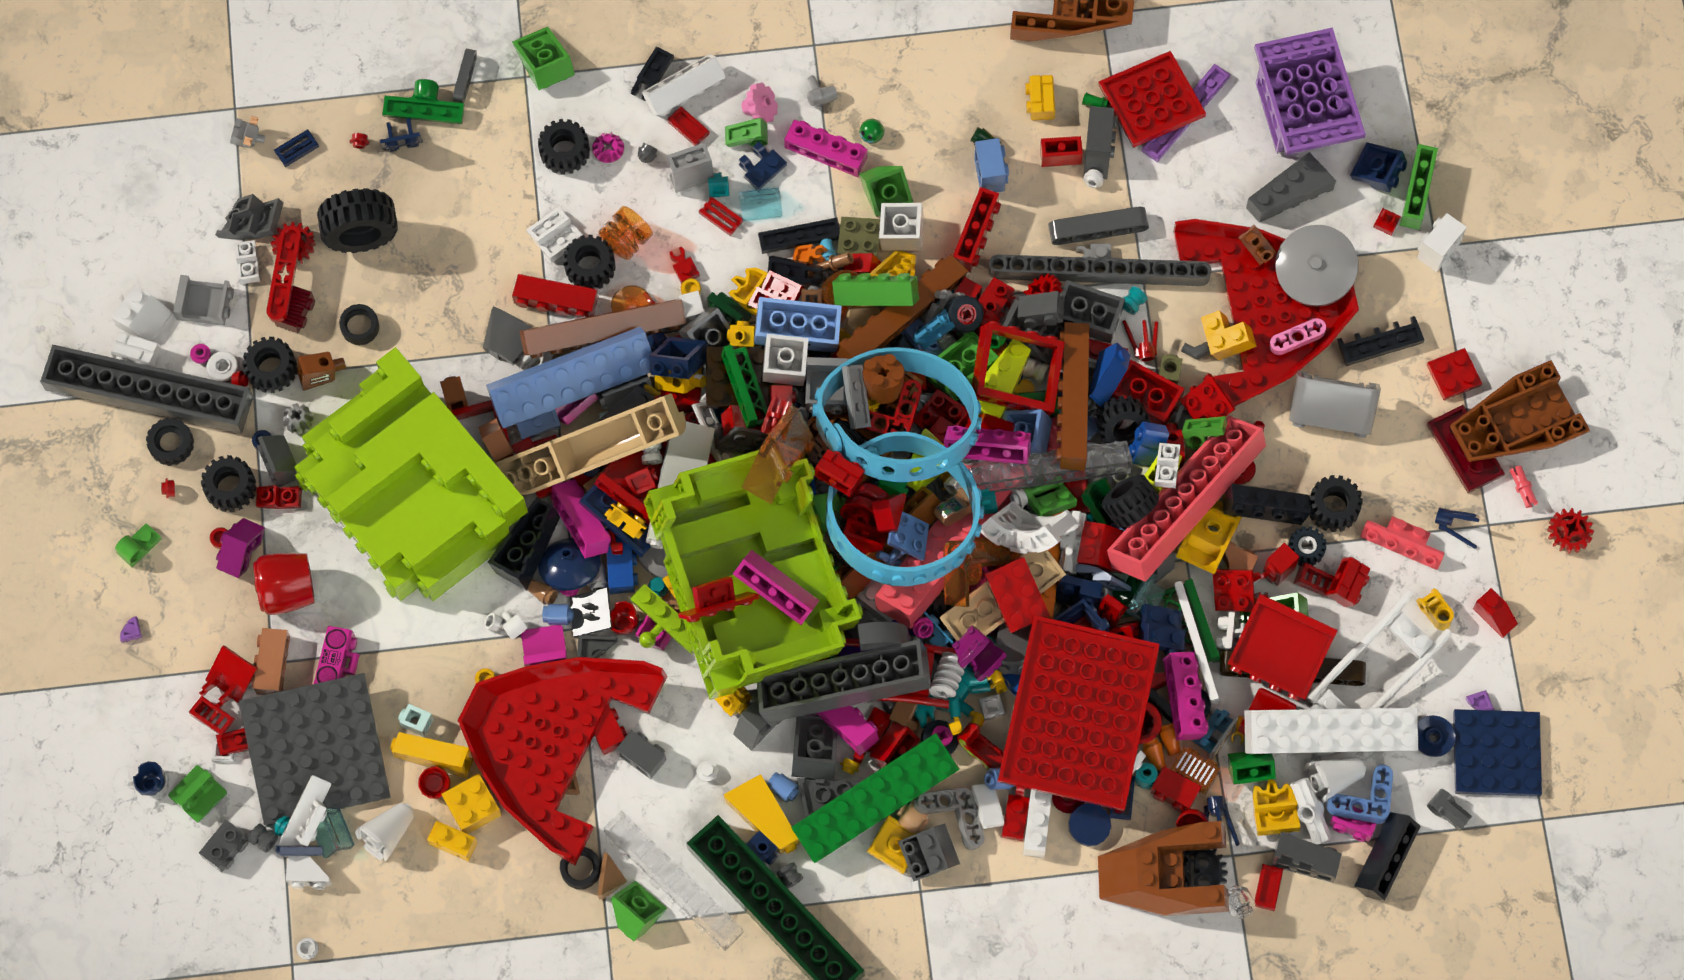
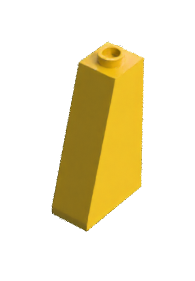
[390,732,473,779]
[723,774,799,855]

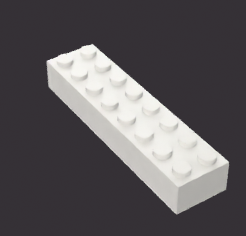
[1244,708,1418,754]

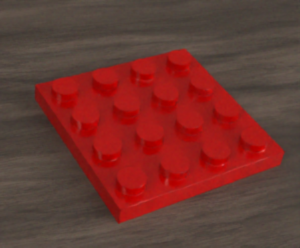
[1098,51,1206,148]

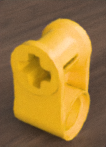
[1416,588,1454,630]

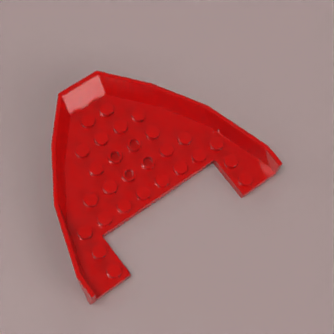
[1173,219,1359,407]
[457,657,667,866]

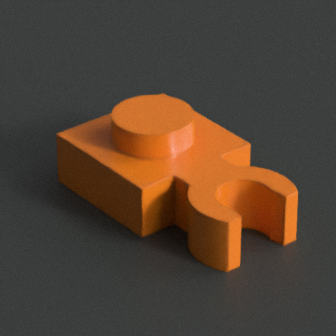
[792,244,827,264]

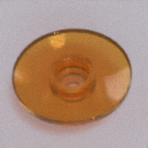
[611,285,652,312]

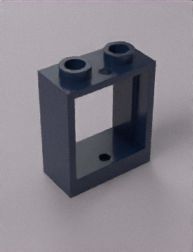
[649,337,707,379]
[1053,599,1110,632]

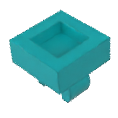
[708,172,730,197]
[980,489,998,514]

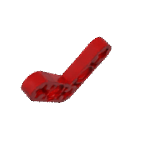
[861,380,922,435]

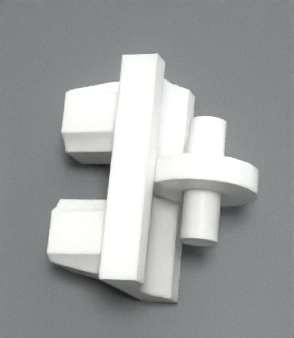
[1216,612,1246,651]

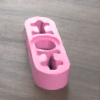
[1270,318,1326,355]

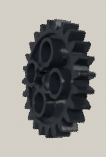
[1184,849,1228,887]

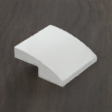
[526,207,583,263]

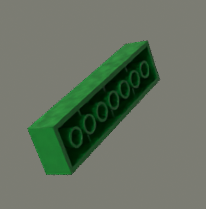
[791,733,960,864]

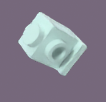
[398,704,434,738]

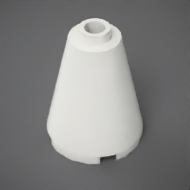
[1304,757,1366,803]
[355,803,414,861]

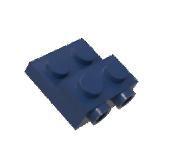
[1350,142,1407,193]
[1055,575,1104,610]
[1140,604,1186,655]

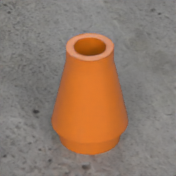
[1159,723,1181,756]
[1142,739,1167,771]

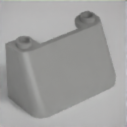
[1289,370,1381,438]

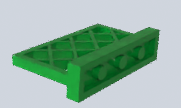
[1145,579,1220,666]

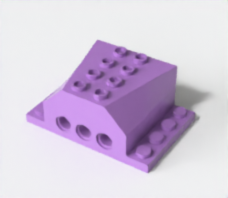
[1254,27,1366,155]

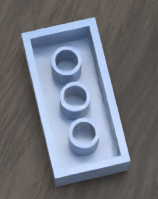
[754,297,842,353]

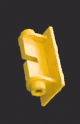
[605,502,647,539]

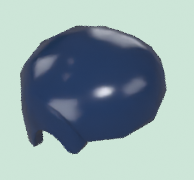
[133,761,166,796]

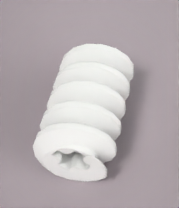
[929,652,967,699]

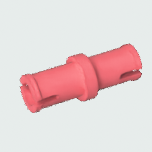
[1510,466,1538,508]

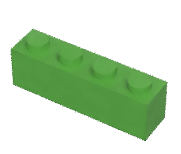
[1400,144,1438,230]
[832,273,919,306]

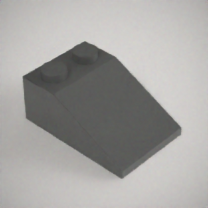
[791,714,838,780]

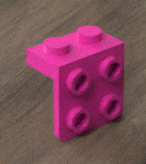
[521,625,567,666]

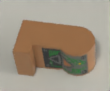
[934,488,972,526]

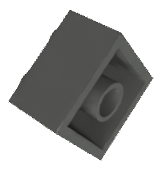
[678,307,733,347]

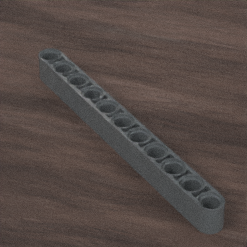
[989,255,1212,286]

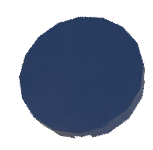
[1068,803,1111,847]

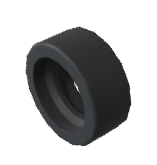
[339,304,380,345]
[560,847,601,889]

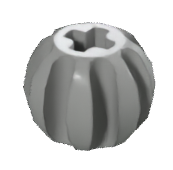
[283,403,314,434]

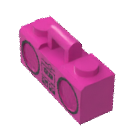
[314,626,360,684]

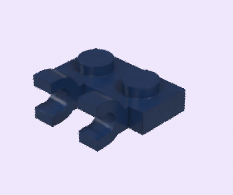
[739,142,787,191]

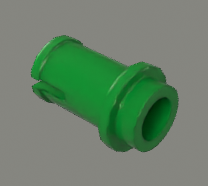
[1082,92,1109,107]

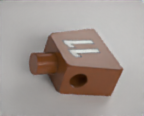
[297,352,346,391]

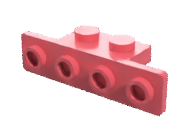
[1361,516,1444,570]

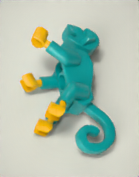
[913,635,1007,735]

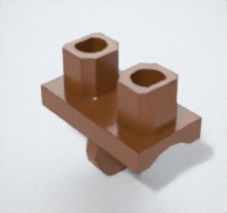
[1238,225,1276,265]

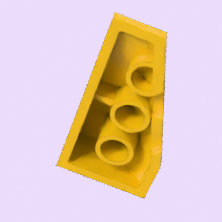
[870,251,916,276]

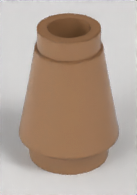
[527,579,558,605]

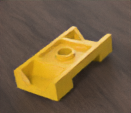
[1176,500,1242,574]

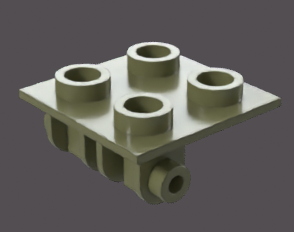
[837,217,880,257]

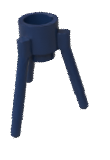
[1435,507,1479,549]
[1204,796,1240,846]

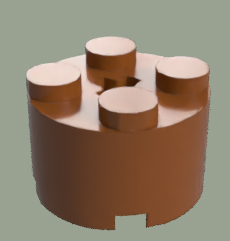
[862,354,905,404]

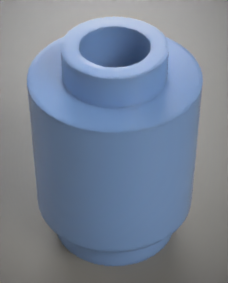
[542,604,574,625]
[984,768,1015,790]
[767,772,799,802]

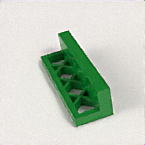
[721,345,768,428]

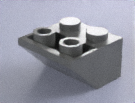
[257,435,297,487]
[898,824,960,882]

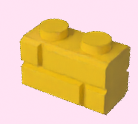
[1025,75,1055,120]
[427,821,478,862]

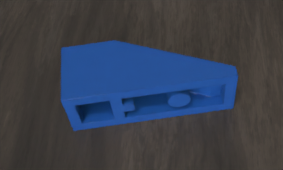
[1089,343,1131,408]

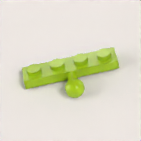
[630,584,694,655]

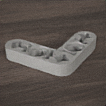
[914,788,984,850]

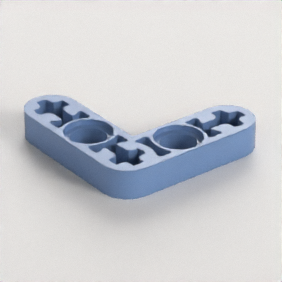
[1326,765,1393,824]

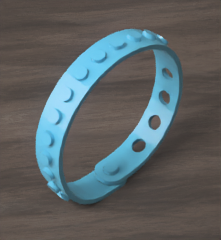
[812,347,982,482]
[825,432,984,586]

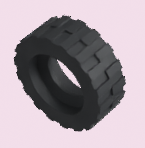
[146,418,194,466]

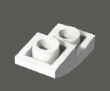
[235,240,260,284]
[1155,443,1180,488]
[971,784,1004,829]

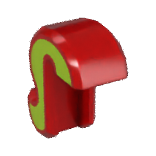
[957,722,1004,770]

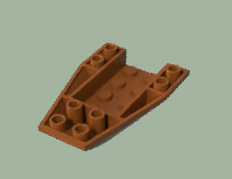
[1450,360,1590,462]

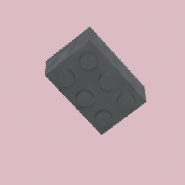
[1060,280,1125,344]

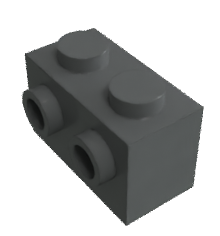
[1017,291,1064,328]
[616,730,666,780]
[199,819,248,873]

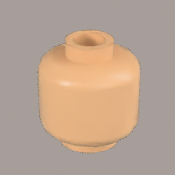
[897,802,929,833]

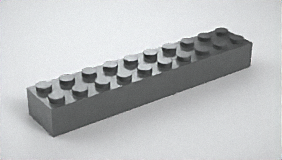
[40,344,253,434]

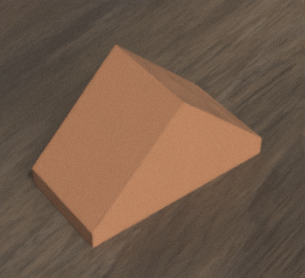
[478,418,514,462]

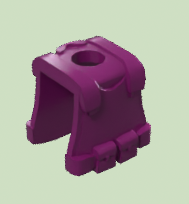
[952,625,1007,682]

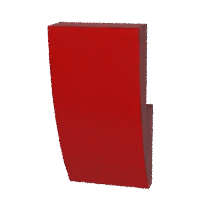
[256,485,302,509]

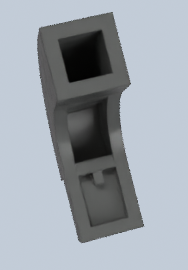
[858,622,910,651]

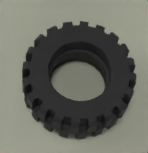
[317,188,398,253]

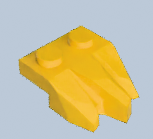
[728,267,768,316]
[1253,779,1301,836]

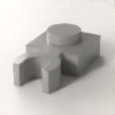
[1076,244,1111,258]

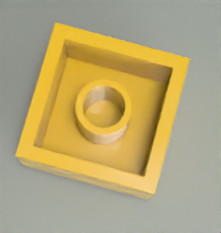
[441,773,502,834]

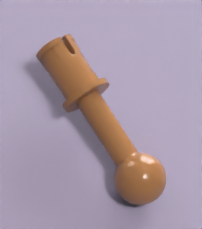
[808,252,854,277]

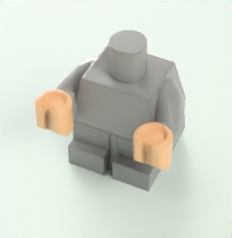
[230,116,265,148]

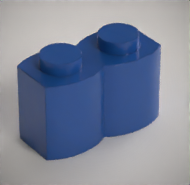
[1128,422,1169,467]

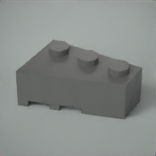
[1083,106,1117,180]
[733,699,783,751]
[1271,832,1342,883]

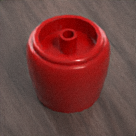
[253,553,315,615]

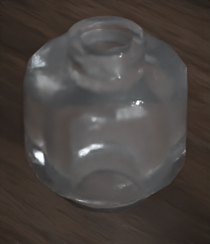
[1228,886,1255,919]

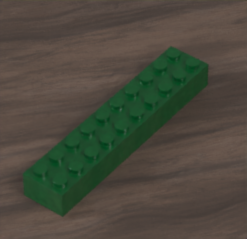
[686,815,865,980]

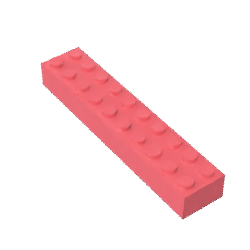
[1107,416,1266,582]
[875,461,1030,629]

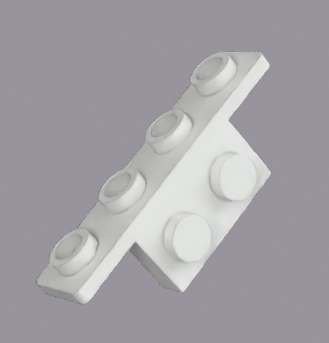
[275,775,331,857]

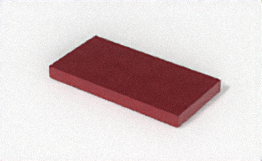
[1426,405,1505,494]

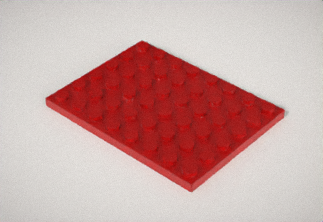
[997,615,1160,811]

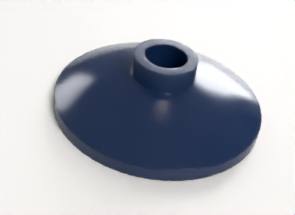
[1418,715,1456,757]

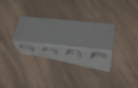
[1246,152,1336,222]

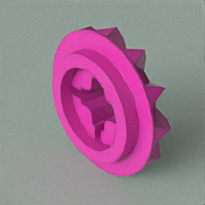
[592,132,624,163]

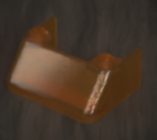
[742,405,815,504]
[943,537,1023,607]

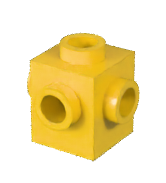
[727,321,759,348]
[715,687,753,717]

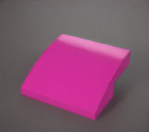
[555,394,598,425]

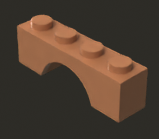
[1172,539,1259,570]

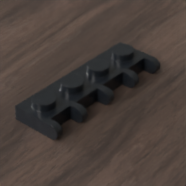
[1337,316,1424,366]

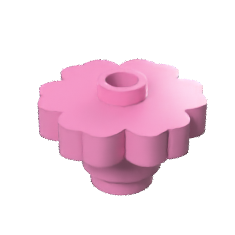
[741,82,778,123]

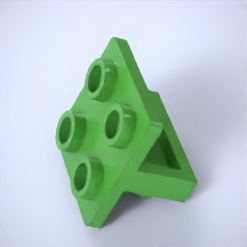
[168,765,227,823]

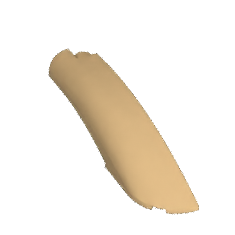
[495,393,686,495]

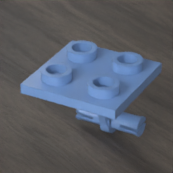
[876,511,929,567]

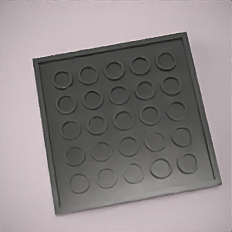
[239,673,391,826]

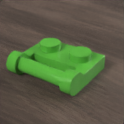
[1023,476,1077,517]

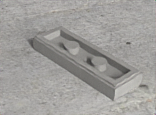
[842,364,871,429]

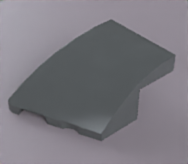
[215,194,284,240]
[483,306,532,366]

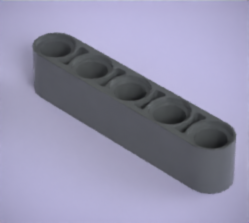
[1048,206,1149,245]

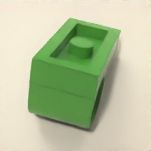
[725,118,768,147]
[1182,416,1227,451]
[115,523,162,568]

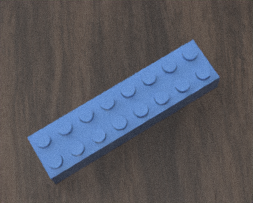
[486,327,652,428]

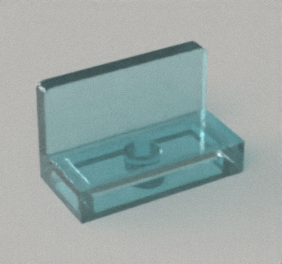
[739,187,782,221]
[1126,574,1166,621]
[316,808,355,858]

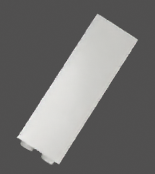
[646,421,715,549]

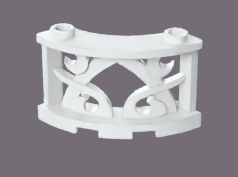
[981,501,1080,554]

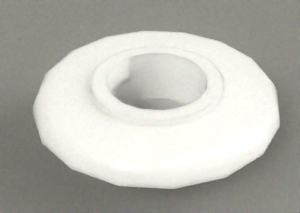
[206,351,239,382]

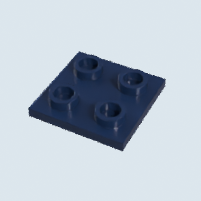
[380,118,423,152]

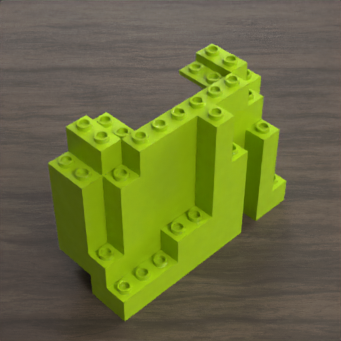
[294,347,528,602]
[644,445,863,700]

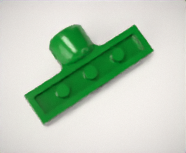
[382,79,465,124]

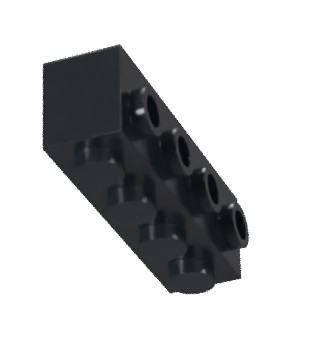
[1222,484,1311,525]
[1354,812,1421,901]

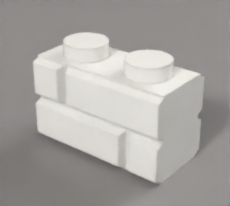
[111,332,161,367]

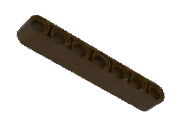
[1219,651,1366,686]

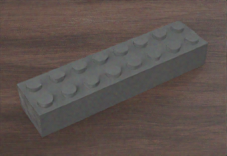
[757,639,931,723]

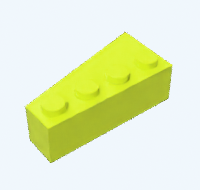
[964,339,1031,419]

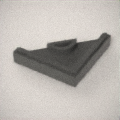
[577,635,618,658]

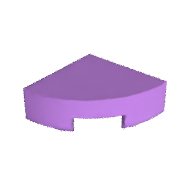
[120,616,142,643]
[1465,690,1494,710]

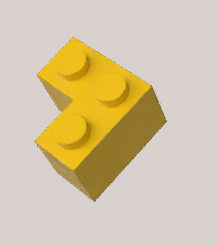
[1201,310,1257,360]

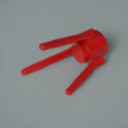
[1122,320,1159,362]

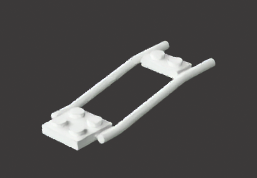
[1306,590,1452,709]

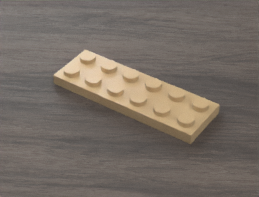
[939,550,1066,641]

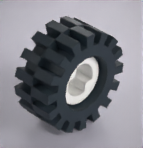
[1288,526,1327,566]

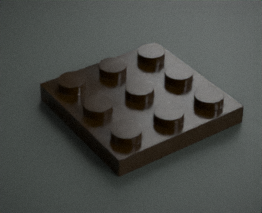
[706,347,769,409]

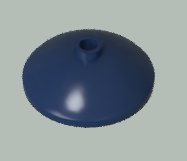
[538,538,601,591]

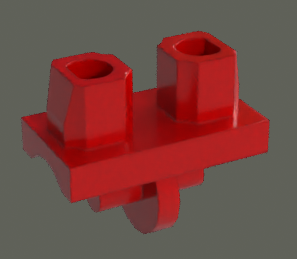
[760,396,792,439]

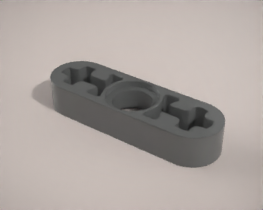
[453,48,477,103]

